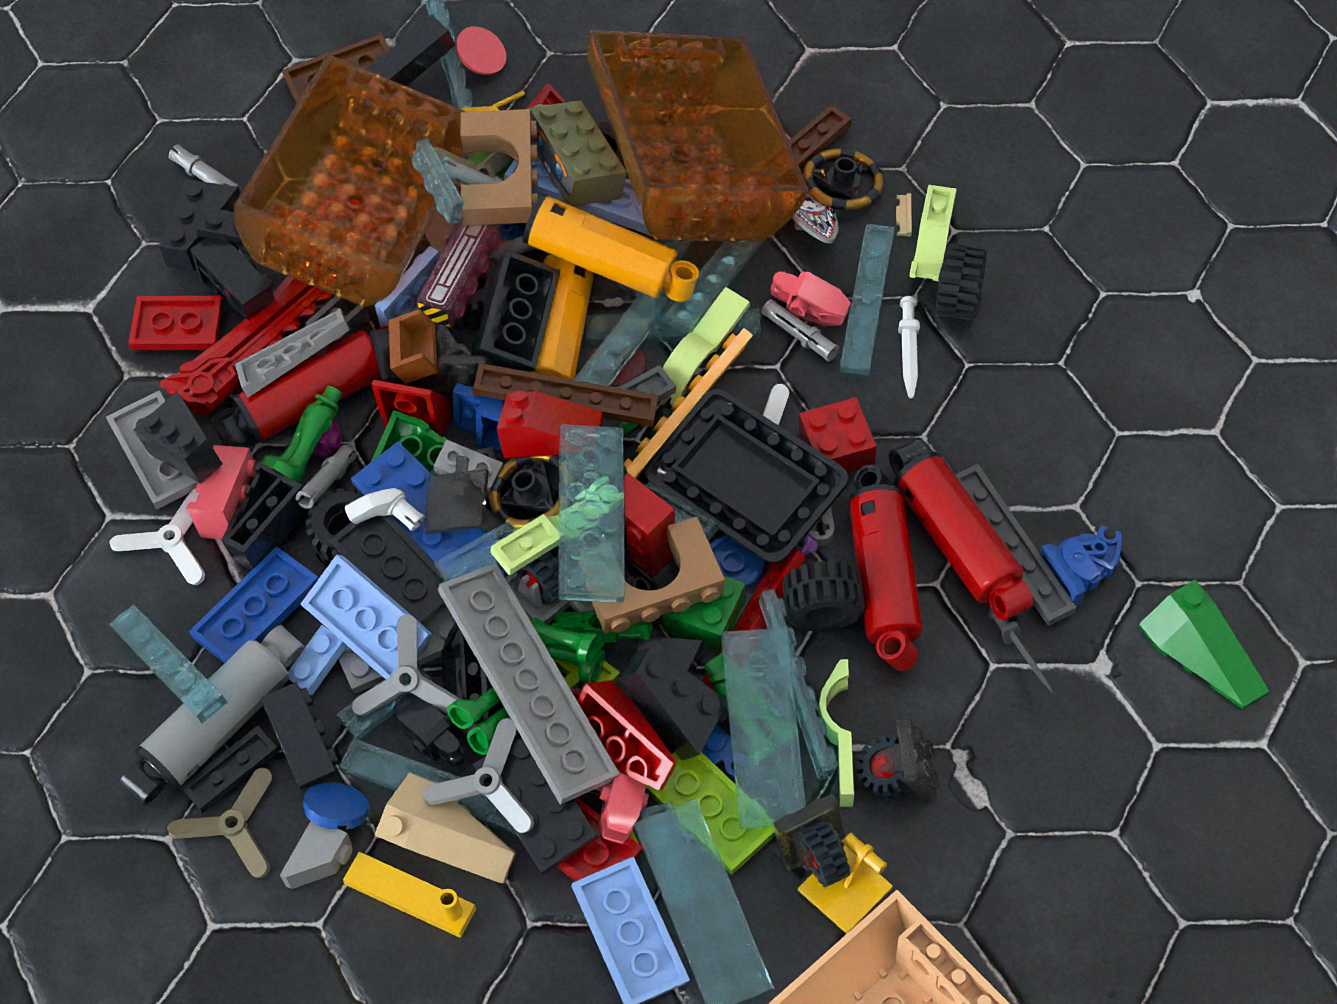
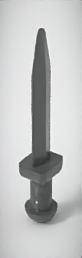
[988,608,1053,693]

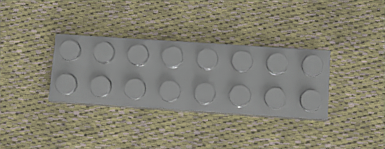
[438,563,619,804]

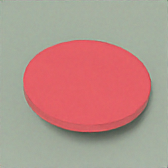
[455,26,506,76]

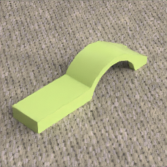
[909,185,956,281]
[663,287,750,406]
[490,476,624,576]
[819,659,854,807]

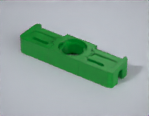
[552,612,653,642]

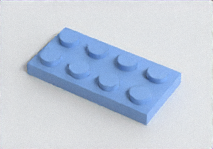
[301,555,433,680]
[571,856,690,1004]

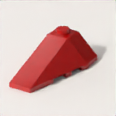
[577,680,677,790]

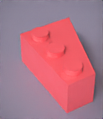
[187,445,257,540]

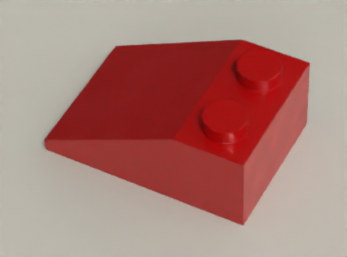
[372,380,452,438]
[497,390,603,459]

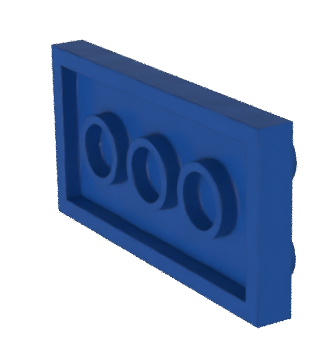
[189,546,319,663]

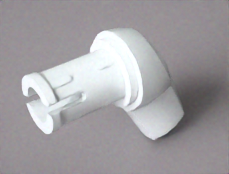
[345,488,425,531]

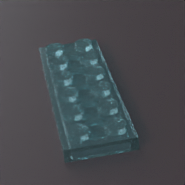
[558,424,625,603]
[721,628,808,829]
[634,799,774,1004]

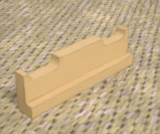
[896,193,912,236]

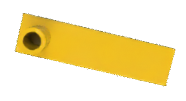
[343,852,476,938]

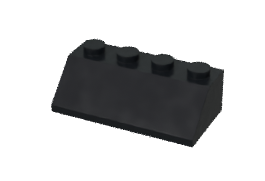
[469,249,561,372]

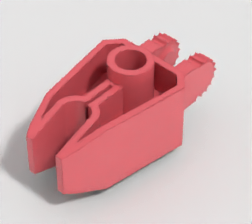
[770,271,851,326]
[599,771,649,844]

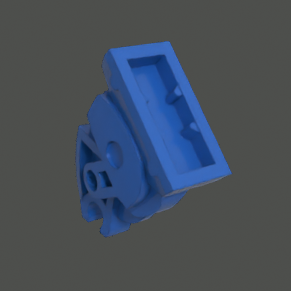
[1040,525,1122,607]

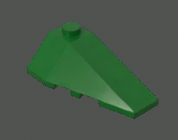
[371,410,476,501]
[1138,579,1270,709]

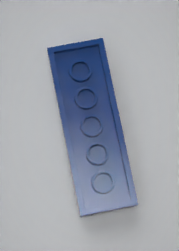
[351,441,508,580]

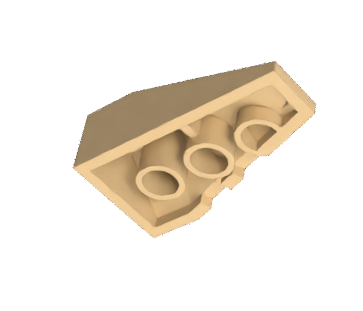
[375,773,516,884]

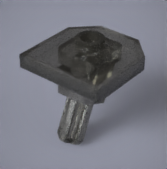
[426,325,495,393]

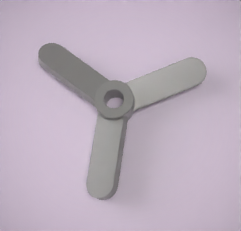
[352,614,460,716]
[423,718,534,833]

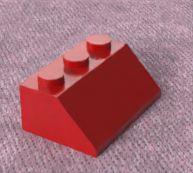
[624,473,675,578]

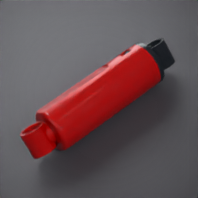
[211,325,389,447]
[888,440,1033,620]
[848,465,923,671]

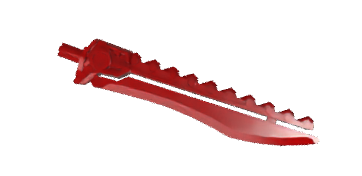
[160,210,398,416]

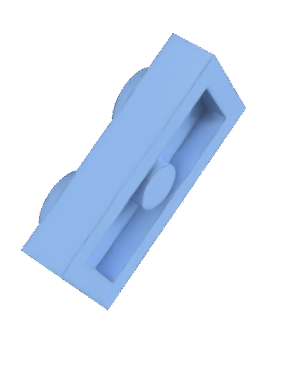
[288,625,347,695]

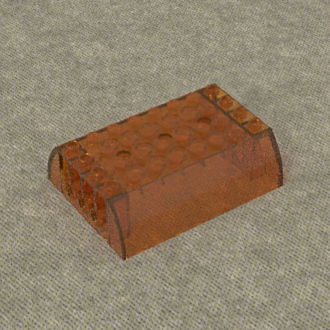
[586,30,810,241]
[234,54,468,307]

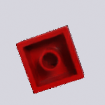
[799,397,877,473]

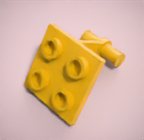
[798,832,893,934]

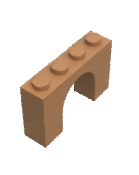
[461,109,539,226]
[578,516,725,634]

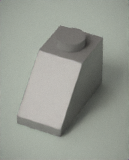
[280,821,353,889]

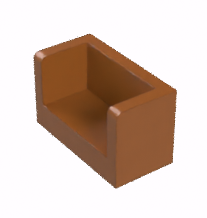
[389,309,437,384]

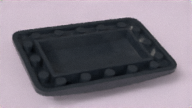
[644,389,849,564]

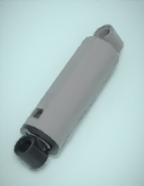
[120,625,305,806]

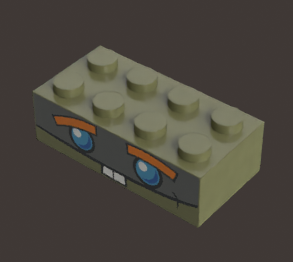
[529,100,627,207]

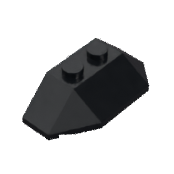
[441,620,503,735]

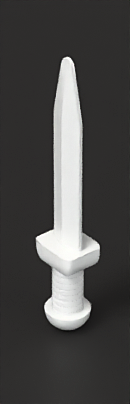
[898,296,920,398]

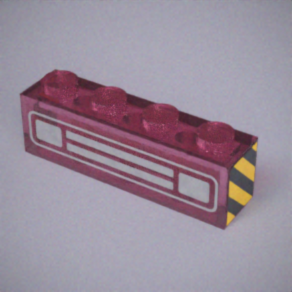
[416,218,502,328]

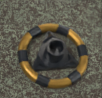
[803,148,884,210]
[489,455,574,530]

